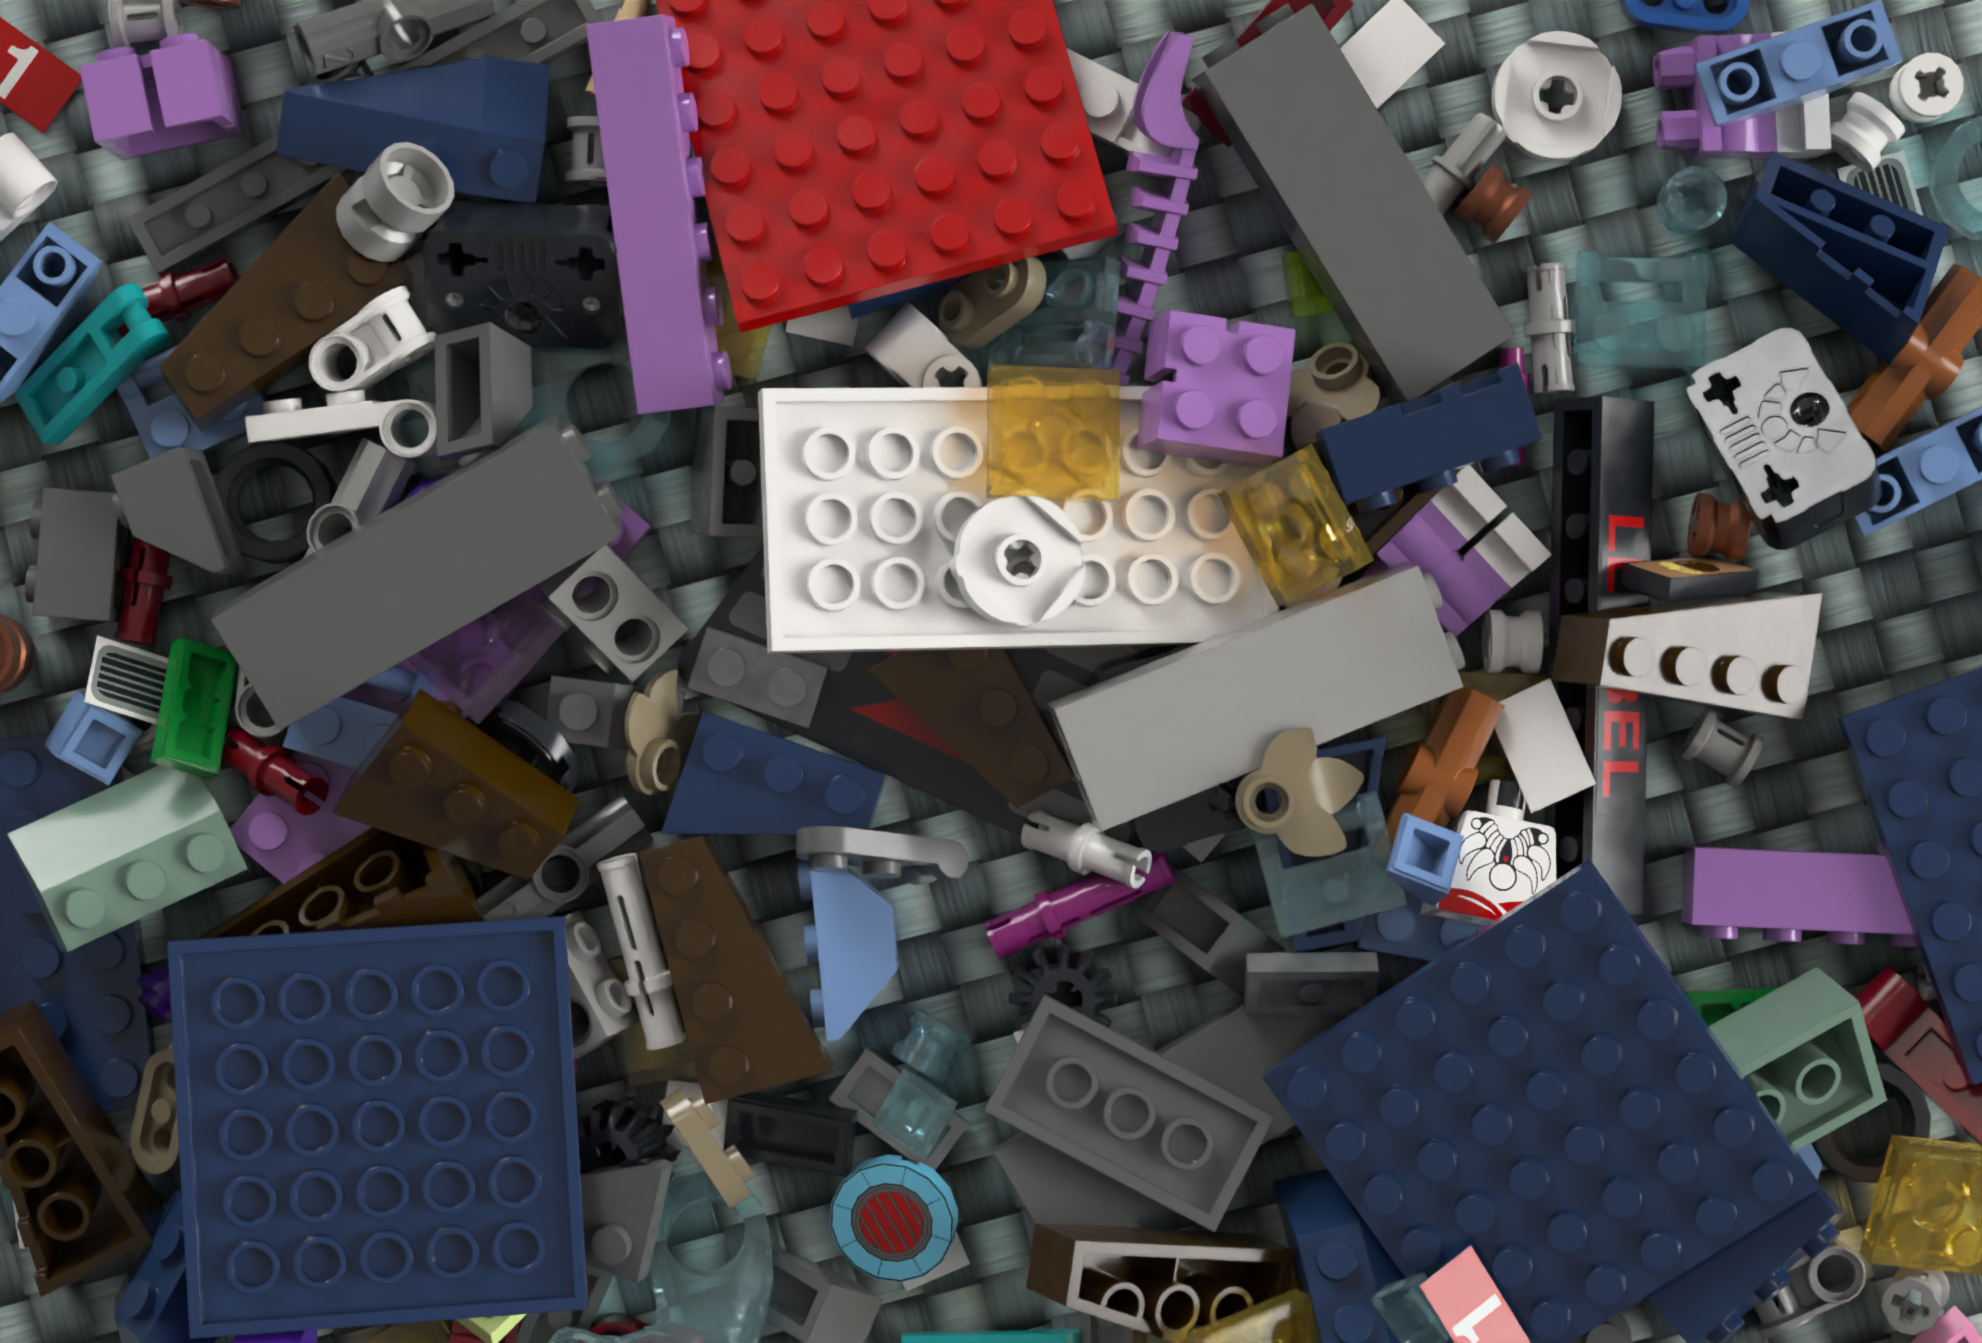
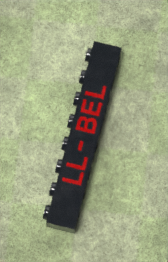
[1545,396,1654,915]

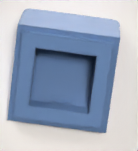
[45,691,142,785]
[1386,813,1464,906]

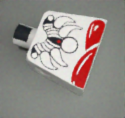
[1420,780,1556,926]

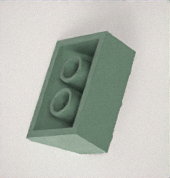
[6,765,248,952]
[1708,967,1887,1151]

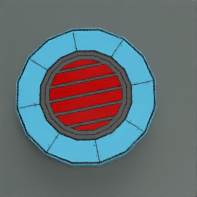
[830,1154,958,1282]

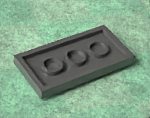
[984,994,1275,1232]

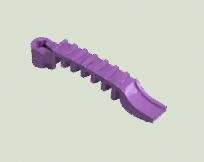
[1017,31,1200,387]

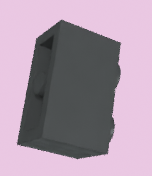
[691,406,763,538]
[25,487,131,623]

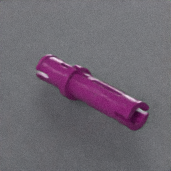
[984,850,1176,960]

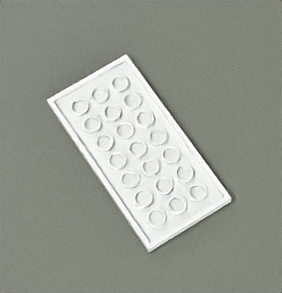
[758,386,1279,654]

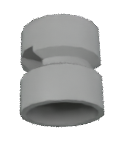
[336,142,454,262]

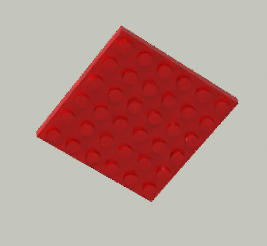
[655,0,1117,333]

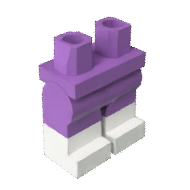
[1652,31,1831,161]
[1359,465,1552,637]

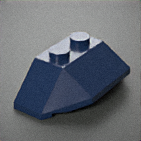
[1273,1169,1449,1343]
[114,1184,218,1343]

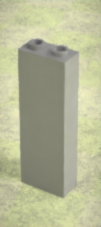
[1047,562,1465,832]

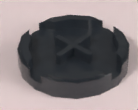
[464,697,581,792]

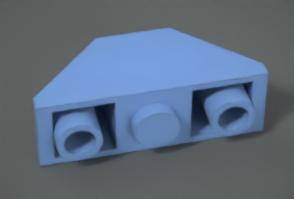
[1693,0,1903,127]
[0,222,103,404]
[1853,406,1982,537]
[798,861,899,1042]

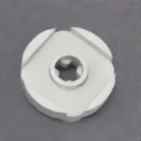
[1491,31,1622,162]
[950,495,1085,629]

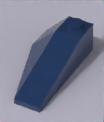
[276,55,550,203]

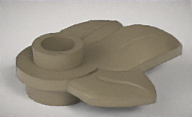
[1287,342,1381,450]
[624,668,702,795]
[1235,727,1364,857]

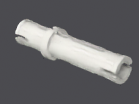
[596,853,687,1050]

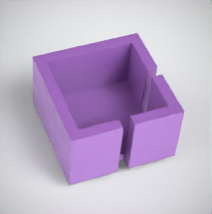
[79,33,246,160]
[1136,310,1296,468]

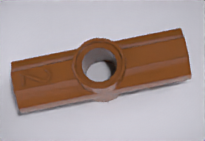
[1846,263,1982,453]
[1370,685,1505,864]

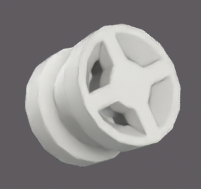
[1889,53,1963,123]
[1830,92,1905,172]
[1481,609,1544,674]

